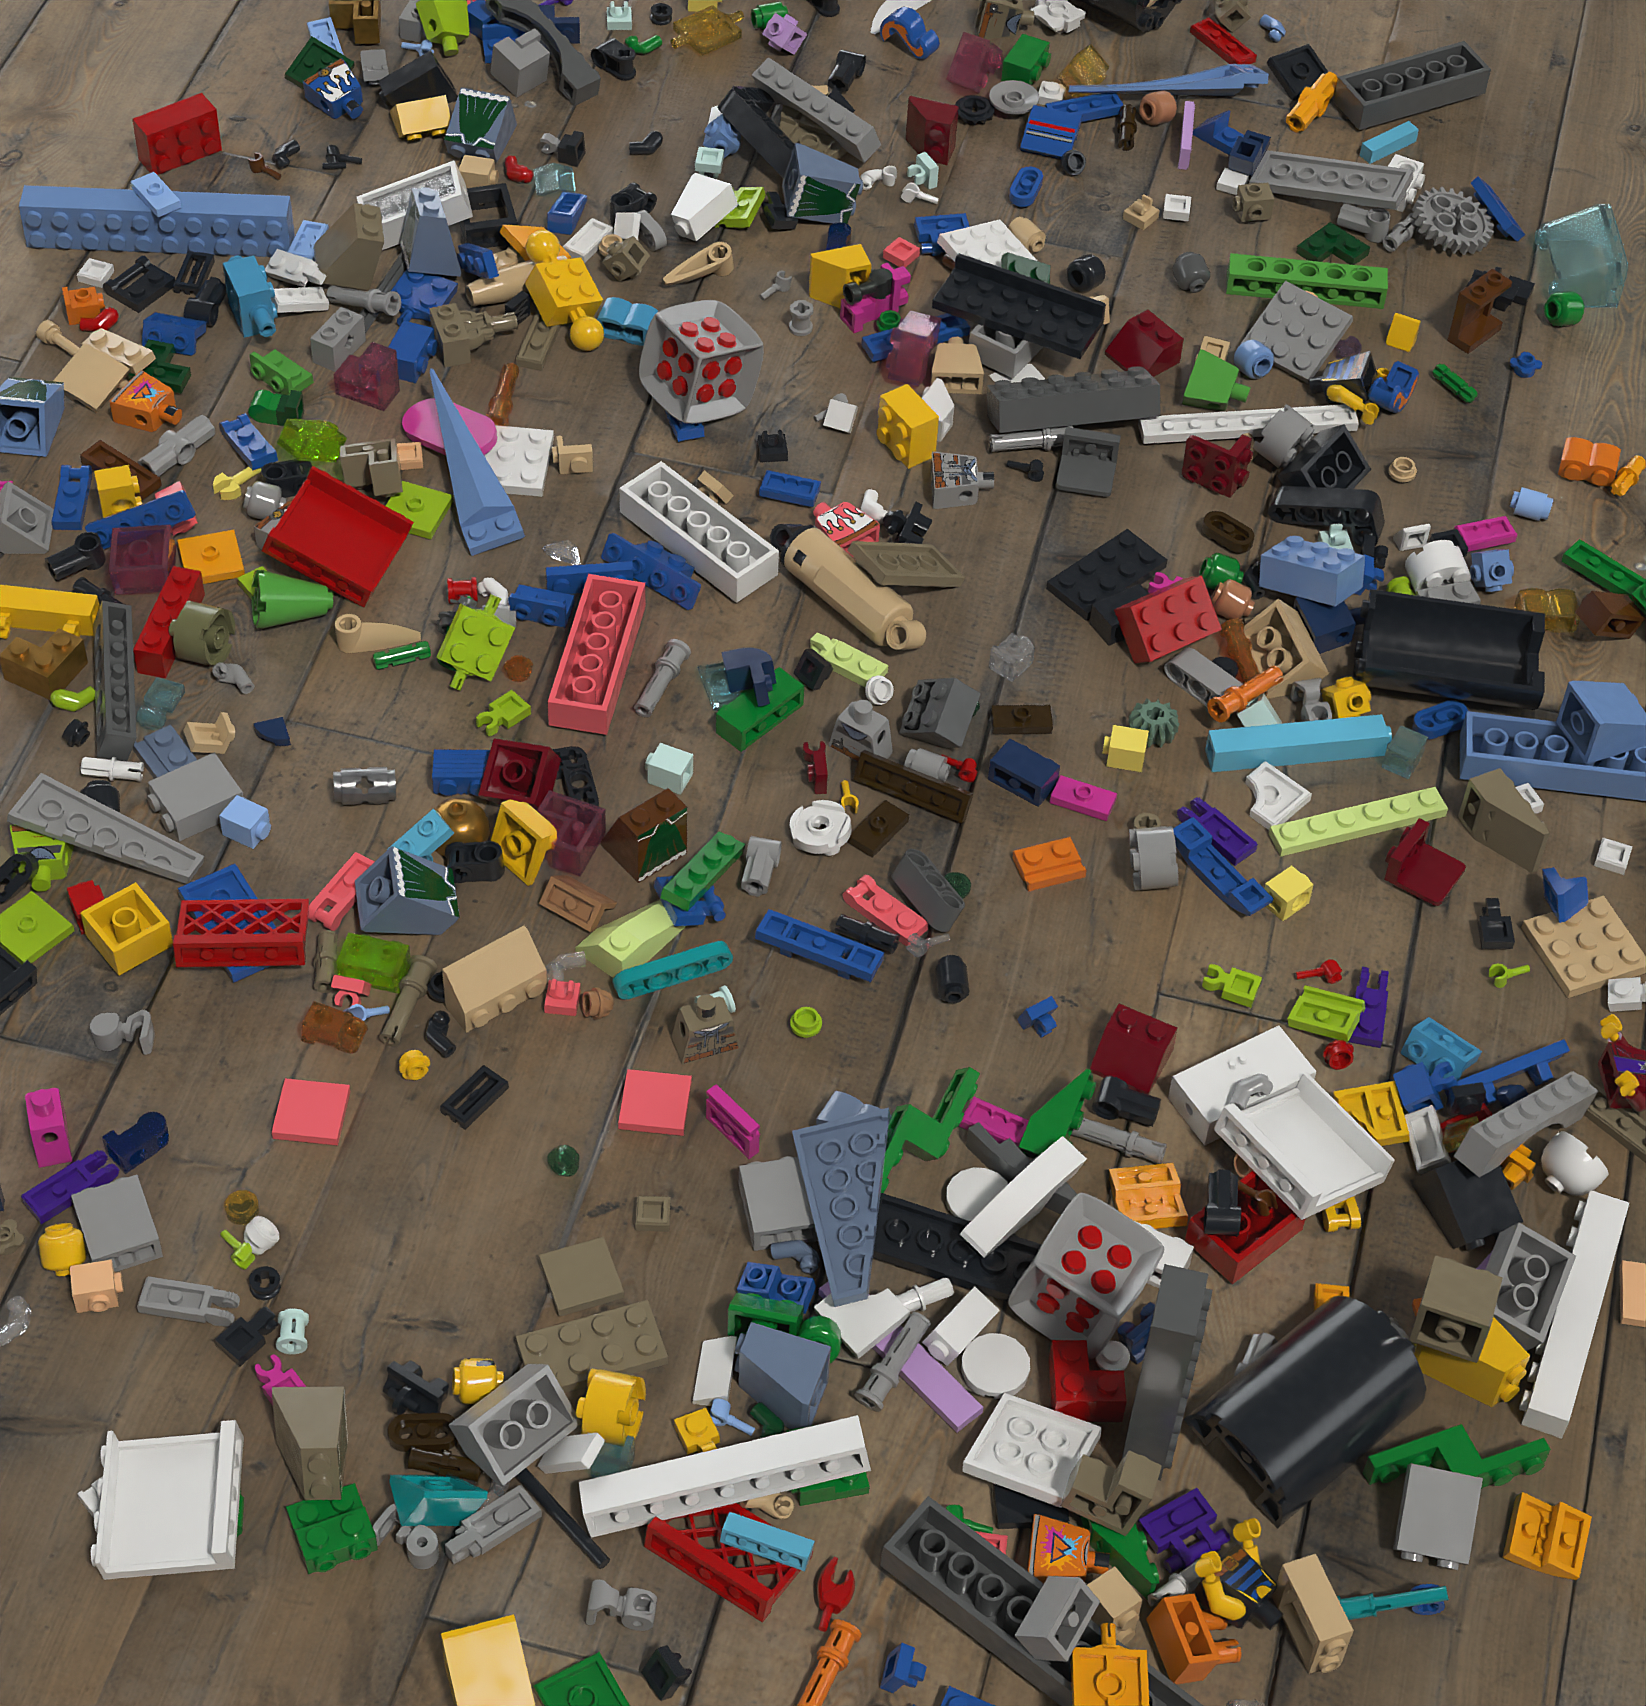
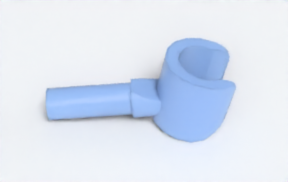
[401,39,434,56]
[342,1004,390,1027]
[710,1398,755,1436]

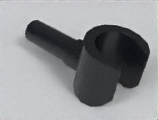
[326,145,362,164]
[1007,459,1044,482]

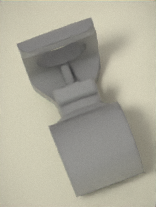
[1290,678,1332,722]
[90,1010,155,1055]
[373,1504,439,1569]
[586,1579,658,1631]

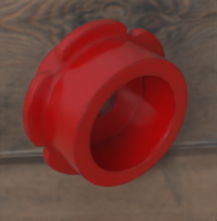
[1323,1040,1354,1070]

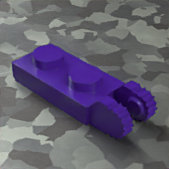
[1176,797,1258,866]
[1349,967,1389,1048]
[21,1150,120,1225]

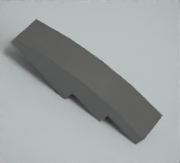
[966,1122,1077,1215]

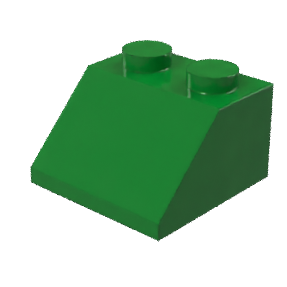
[727,1293,804,1341]

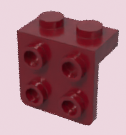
[1182,434,1253,498]
[1384,818,1466,906]

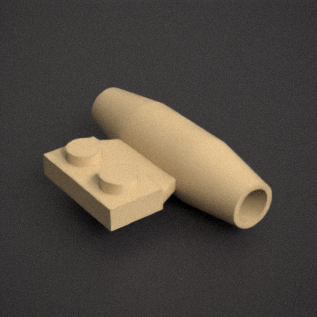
[465,247,567,306]

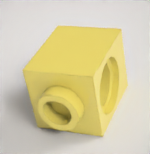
[1264,865,1314,921]

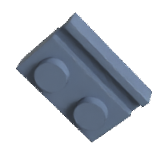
[133,724,197,779]

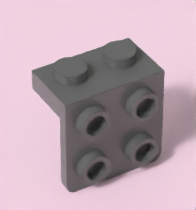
[1056,427,1121,497]

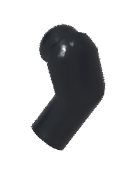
[629,131,663,155]
[272,140,300,169]
[1243,560,1265,600]
[426,1010,456,1058]

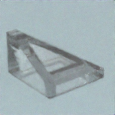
[542,540,581,565]

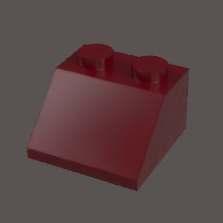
[906,96,959,165]
[1105,309,1184,377]
[478,738,561,816]
[1090,1003,1178,1095]

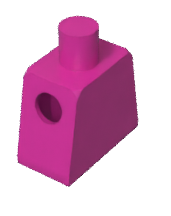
[25,1088,73,1168]

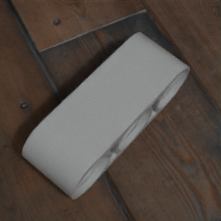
[1164,647,1243,706]

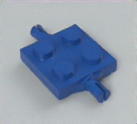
[391,269,458,326]

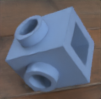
[703,114,741,158]
[1470,549,1514,592]

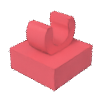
[331,975,372,1007]
[544,979,581,1016]

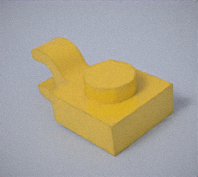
[674,1408,720,1455]

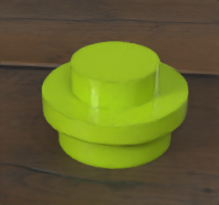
[790,1007,822,1038]

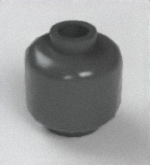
[1172,252,1210,293]

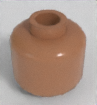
[1139,91,1177,126]
[1211,579,1255,622]

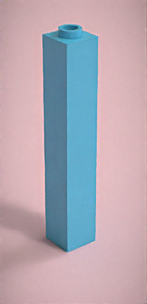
[1205,714,1392,772]

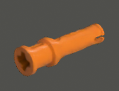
[1207,666,1283,723]
[797,1619,862,1706]

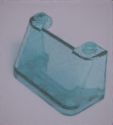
[1535,204,1628,308]

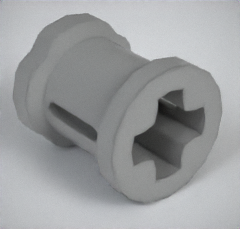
[789,300,814,336]

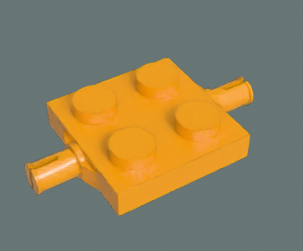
[1071,1623,1150,1706]

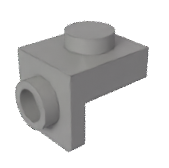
[360,49,389,85]

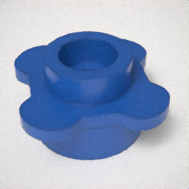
[1510,352,1542,378]

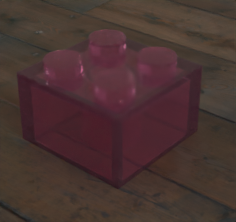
[109,525,177,595]

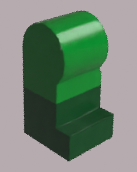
[248,390,305,428]

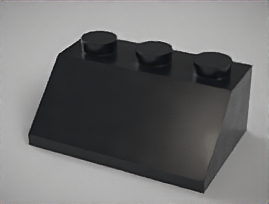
[1278,424,1371,489]

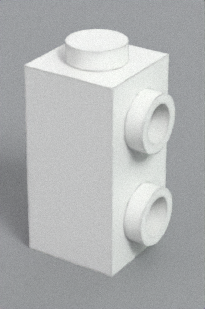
[922,1287,1000,1366]

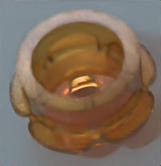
[504,655,533,682]

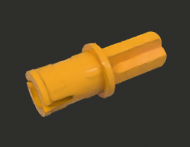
[1611,455,1646,497]

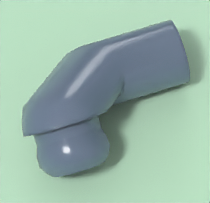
[771,1240,820,1273]

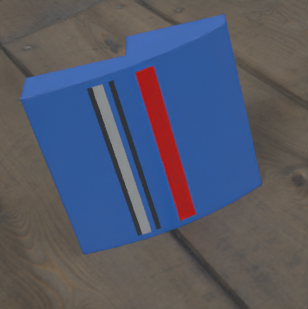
[1020,105,1083,159]

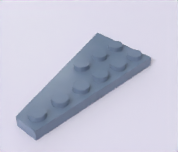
[792,1108,890,1307]

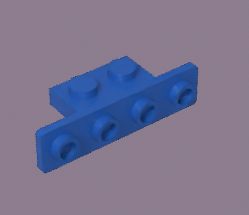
[85,490,196,550]
[601,533,701,610]

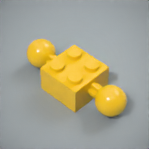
[525,230,604,351]

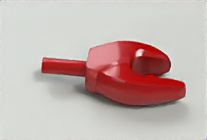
[817,1557,855,1632]

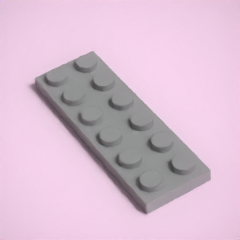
[1249,150,1413,210]

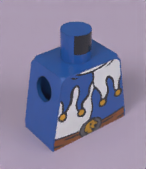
[303,58,363,119]

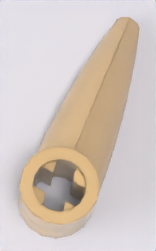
[663,242,734,285]
[335,614,421,653]

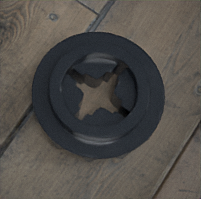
[955,95,995,125]

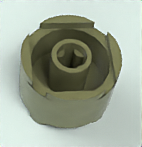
[169,601,235,665]

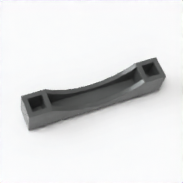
[485,0,601,106]

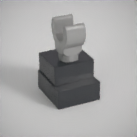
[540,131,586,167]

